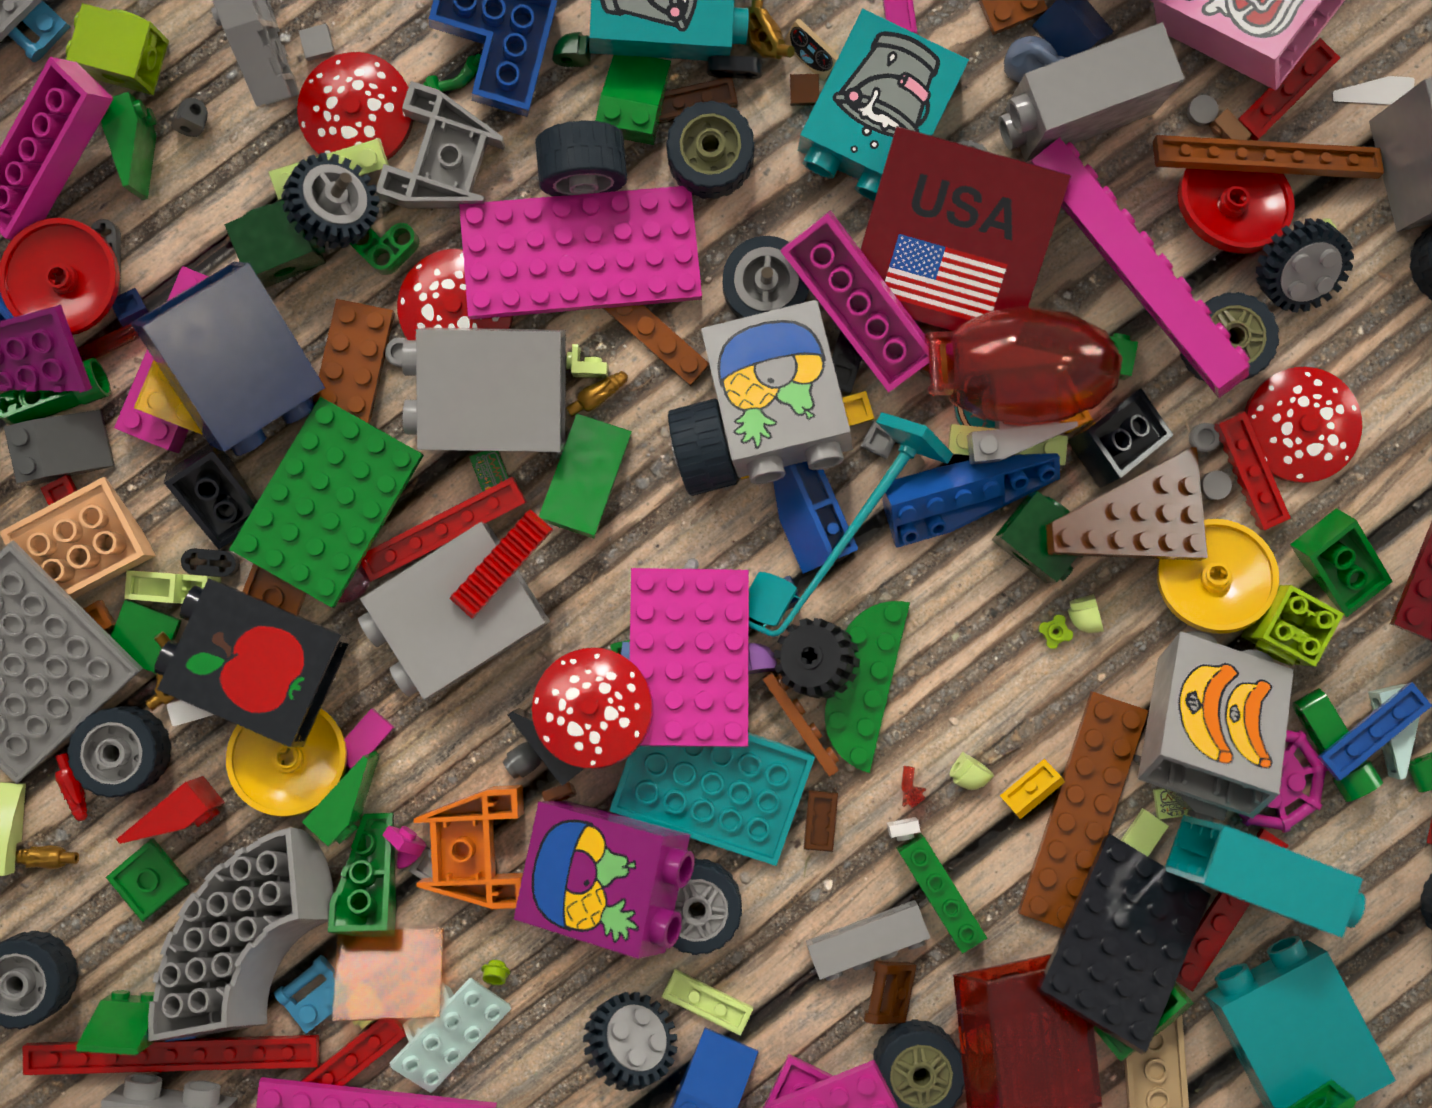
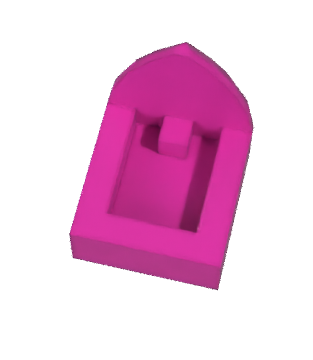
[383,825,427,869]

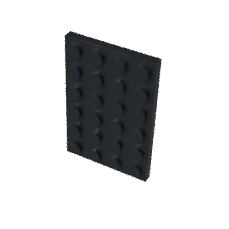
[1036,834,1211,1054]

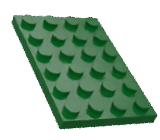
[229,397,424,608]

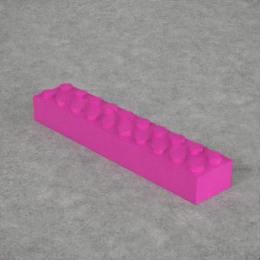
[1031,137,1250,398]

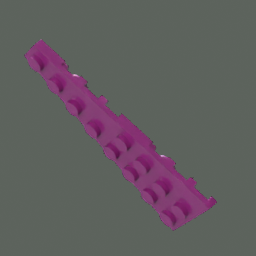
[0,304,92,393]

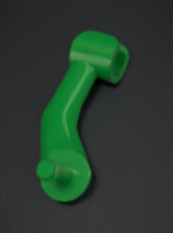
[423,54,481,92]

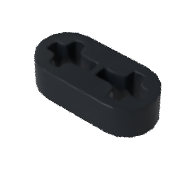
[707,55,762,79]
[181,548,240,577]

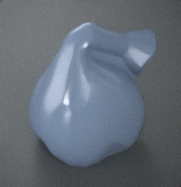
[1004,36,1065,83]

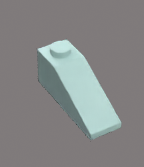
[1368,684,1420,780]

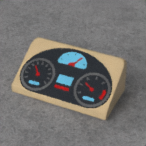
[784,19,839,81]

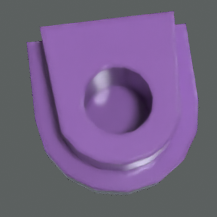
[748,643,777,674]

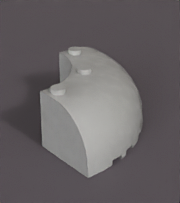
[148,827,334,1041]

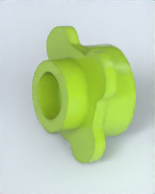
[1039,615,1073,649]

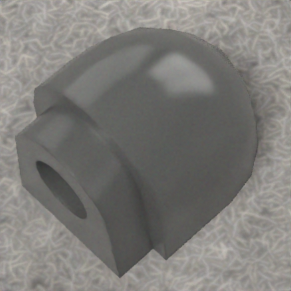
[171,98,208,137]
[503,742,542,779]

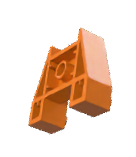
[414,785,524,909]

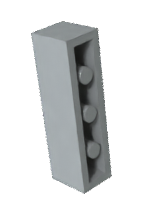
[806,900,930,981]

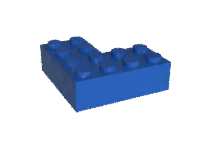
[429,0,558,117]

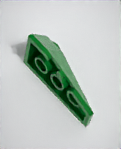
[328,813,396,937]

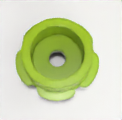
[481,960,510,985]

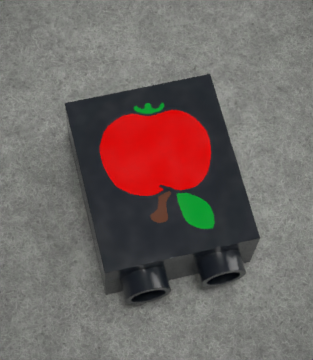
[154,578,352,747]

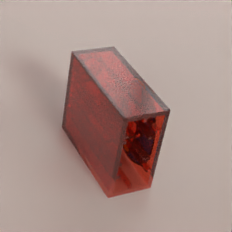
[953,953,1102,1108]

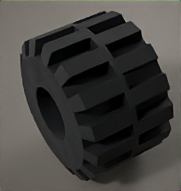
[774,618,860,699]

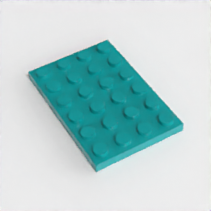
[610,732,815,866]

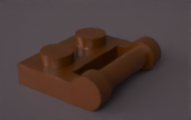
[863,961,917,1025]

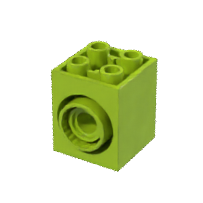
[66,3,169,95]
[1241,585,1344,667]

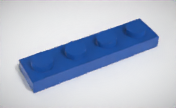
[1318,682,1432,781]

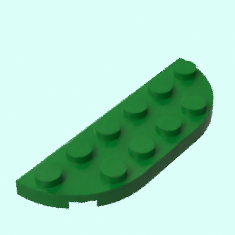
[824,601,910,773]

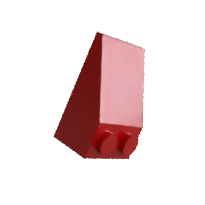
[116,776,225,844]

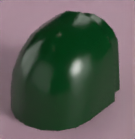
[552,32,591,67]

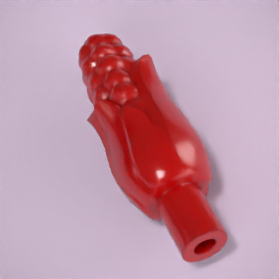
[55,753,88,821]

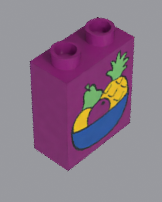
[514,801,694,959]

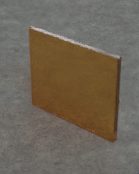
[332,928,444,1021]

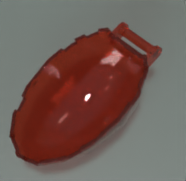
[924,306,1122,426]

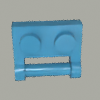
[8,0,71,62]
[274,955,353,1034]

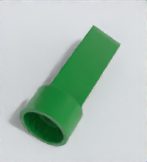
[0,358,111,425]
[1292,688,1383,802]

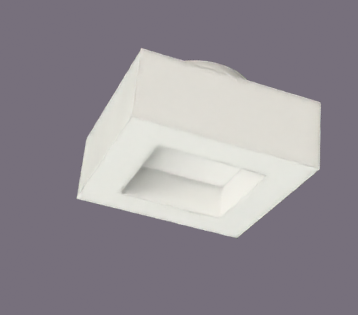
[887,817,921,841]

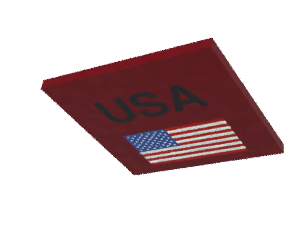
[860,126,1071,345]

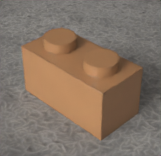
[1209,108,1252,140]

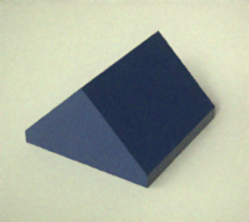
[1032,0,1114,58]

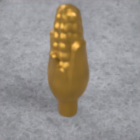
[566,371,628,417]
[15,845,79,869]

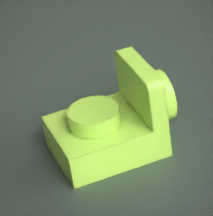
[566,344,609,378]

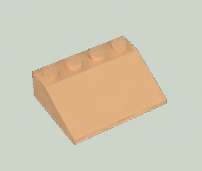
[0,477,156,599]

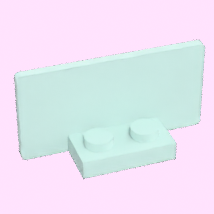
[390,978,511,1093]

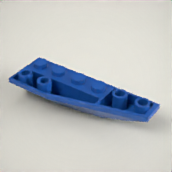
[882,453,1060,548]
[773,461,859,574]

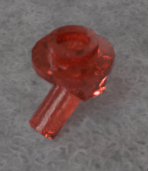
[901,766,927,808]

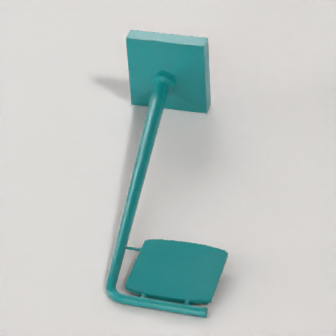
[749,412,953,637]

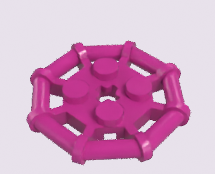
[1238,730,1328,833]

